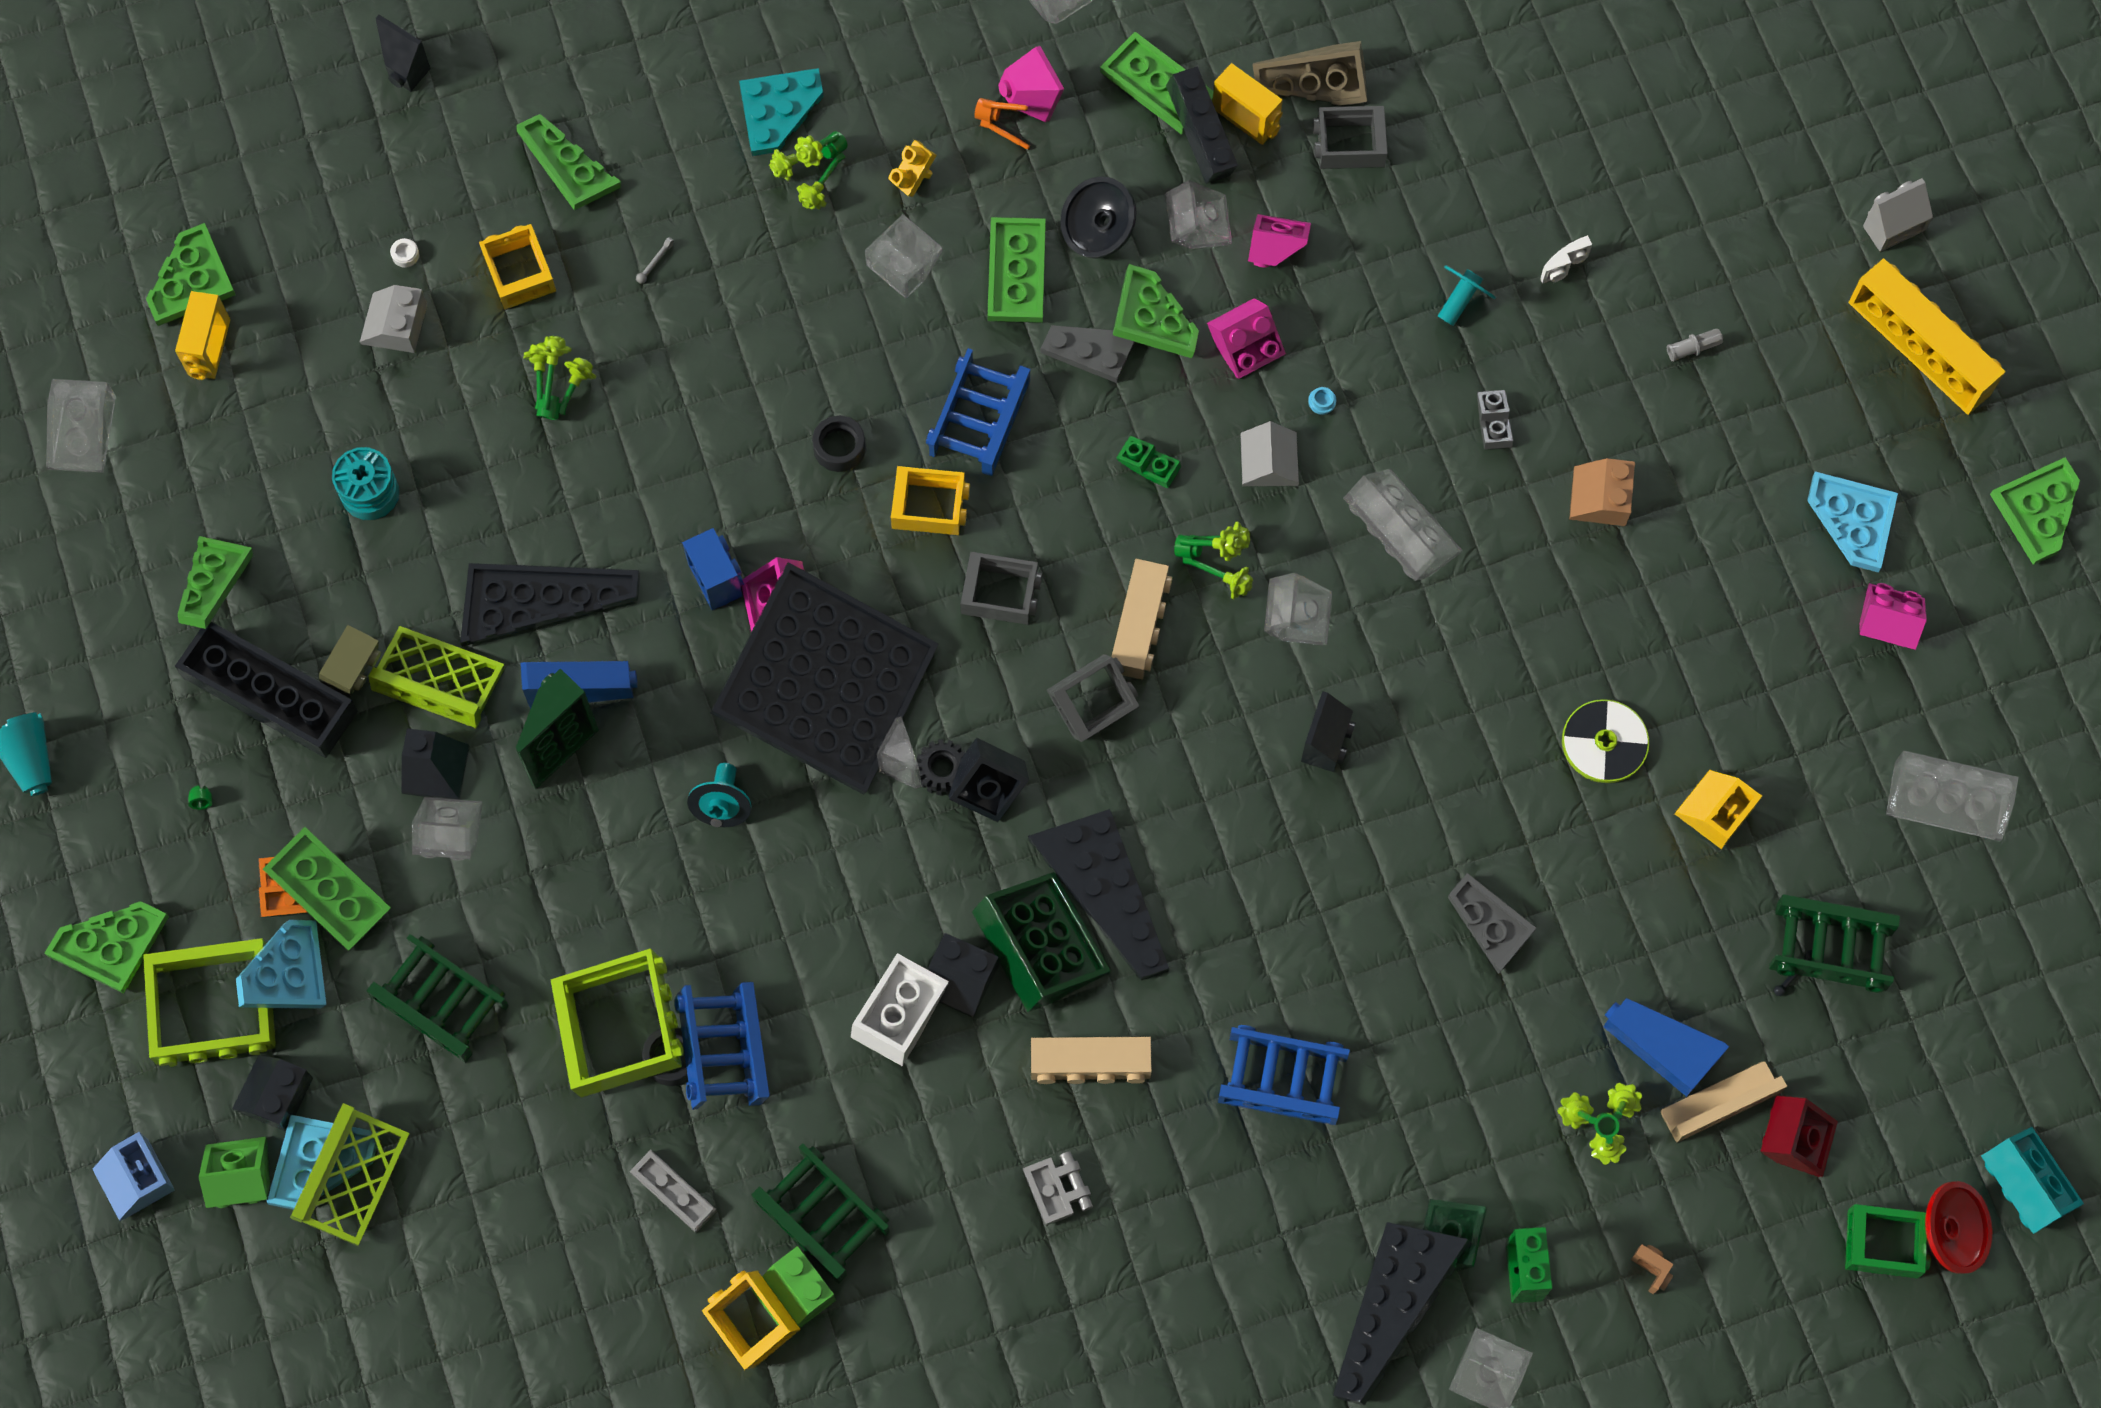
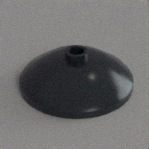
[1060,176,1137,259]

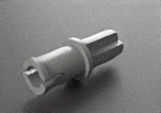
[1667,329,1723,362]

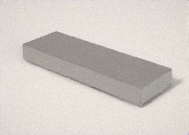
[630,1149,717,1233]

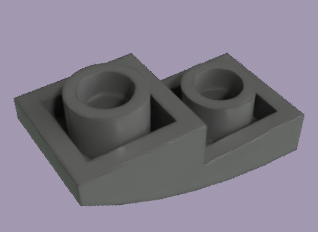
[1477,390,1513,450]

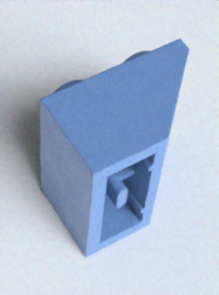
[93,1132,175,1221]

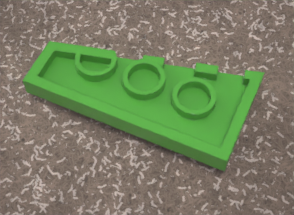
[517,114,621,211]
[178,536,253,629]

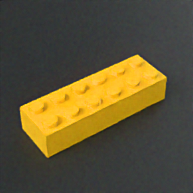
[1848,258,2006,415]

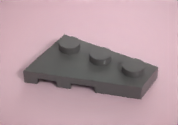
[1040,325,1136,383]
[1448,873,1536,974]

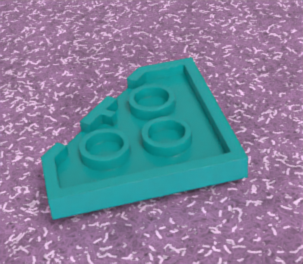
[739,68,824,156]

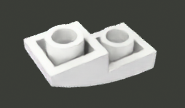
[1540,235,1592,284]

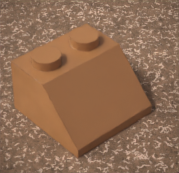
[1569,458,1635,526]

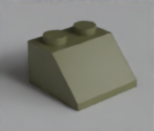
[319,625,381,697]

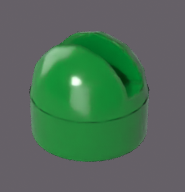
[188,785,212,810]

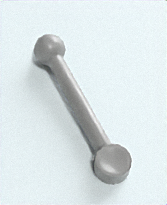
[636,237,674,284]

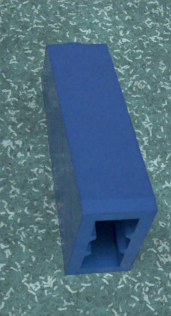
[520,661,638,709]
[1603,998,1729,1097]

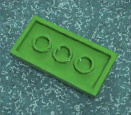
[1100,32,1213,135]
[988,217,1046,322]
[263,827,391,951]

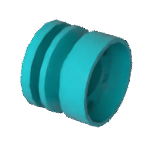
[332,447,400,520]

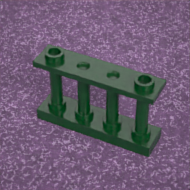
[1769,894,1900,993]
[366,934,509,1063]
[751,1143,890,1284]

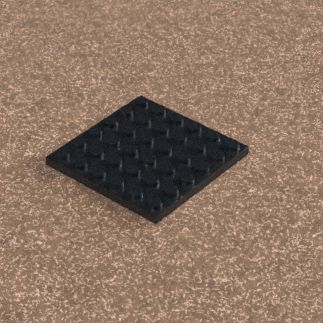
[710,562,938,795]

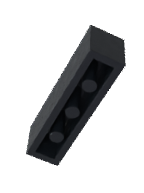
[1166,66,1238,184]

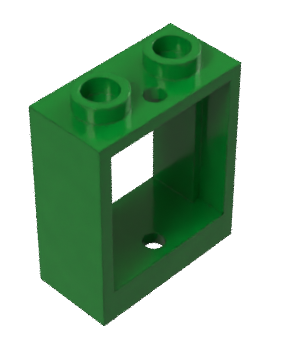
[1845,1204,1931,1278]
[1505,1227,1552,1303]

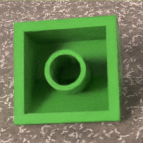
[199,1137,270,1208]
[751,1246,836,1328]

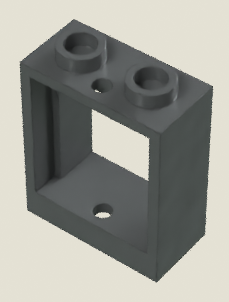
[1313,106,1387,169]
[960,552,1042,625]
[1047,654,1139,742]

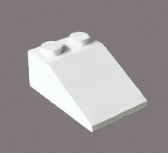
[851,953,949,1066]

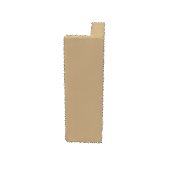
[1661,1062,1787,1143]

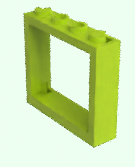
[143,938,276,1067]
[550,948,683,1098]

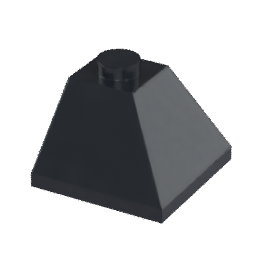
[376,14,431,92]
[401,728,470,801]

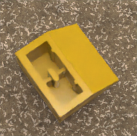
[1675,770,1762,849]

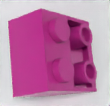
[1207,298,1286,379]
[1859,583,1927,650]

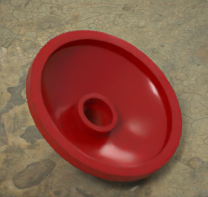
[1925,1181,1992,1274]

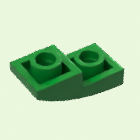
[1116,436,1182,489]

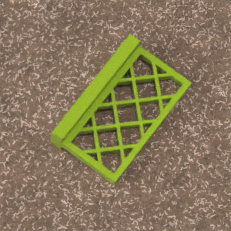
[368,626,505,728]
[290,1103,409,1246]

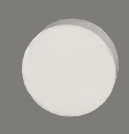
[390,238,419,267]

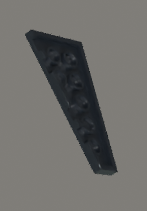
[460,563,640,647]
[1333,1222,1472,1406]

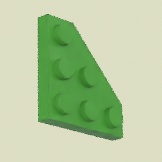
[146,223,236,326]
[1113,264,1199,358]
[1990,457,2080,565]
[44,901,169,994]

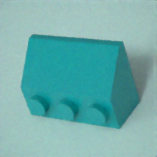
[1981,1127,2084,1234]

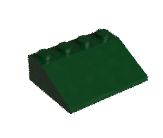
[516,669,599,789]
[972,872,1111,1012]

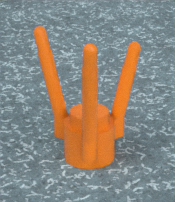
[975,98,1030,149]

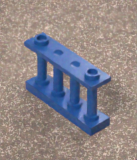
[926,348,1030,476]
[674,982,770,1110]
[1218,1025,1350,1125]

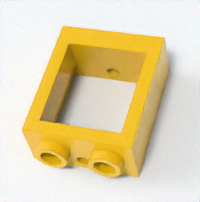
[1212,63,1283,145]
[479,224,556,310]
[175,291,231,380]
[891,466,970,535]
[702,1270,800,1370]

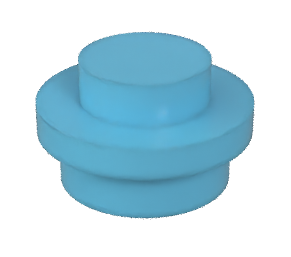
[1308,387,1336,415]

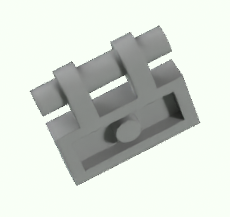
[1023,1151,1093,1226]

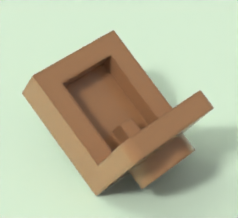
[1631,1244,1673,1294]

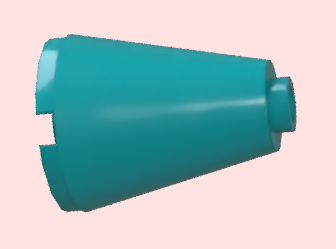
[0,712,52,796]

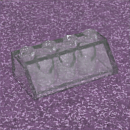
[1343,469,1462,581]
[1886,750,2019,841]

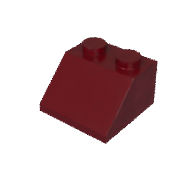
[1760,1096,1838,1177]

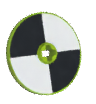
[1562,700,1649,783]

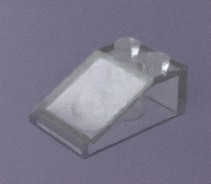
[46,379,116,473]

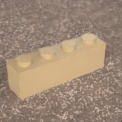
[1111,559,1173,680]
[1031,1037,1151,1084]

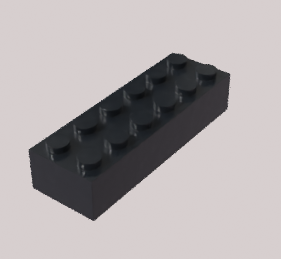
[175,622,358,758]

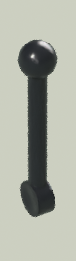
[1774,950,1813,996]

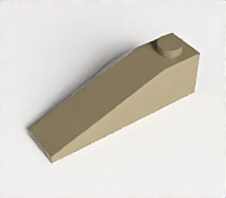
[1253,41,1367,106]

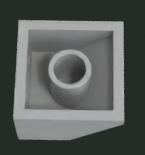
[360,285,427,353]

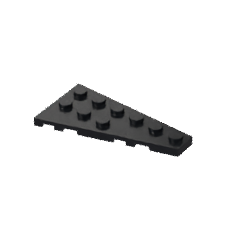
[1028,809,1169,980]

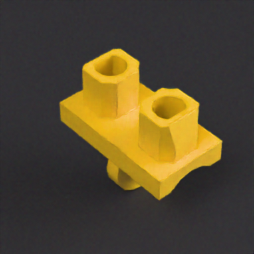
[888,140,937,197]

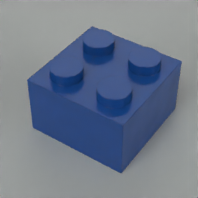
[682,528,744,610]

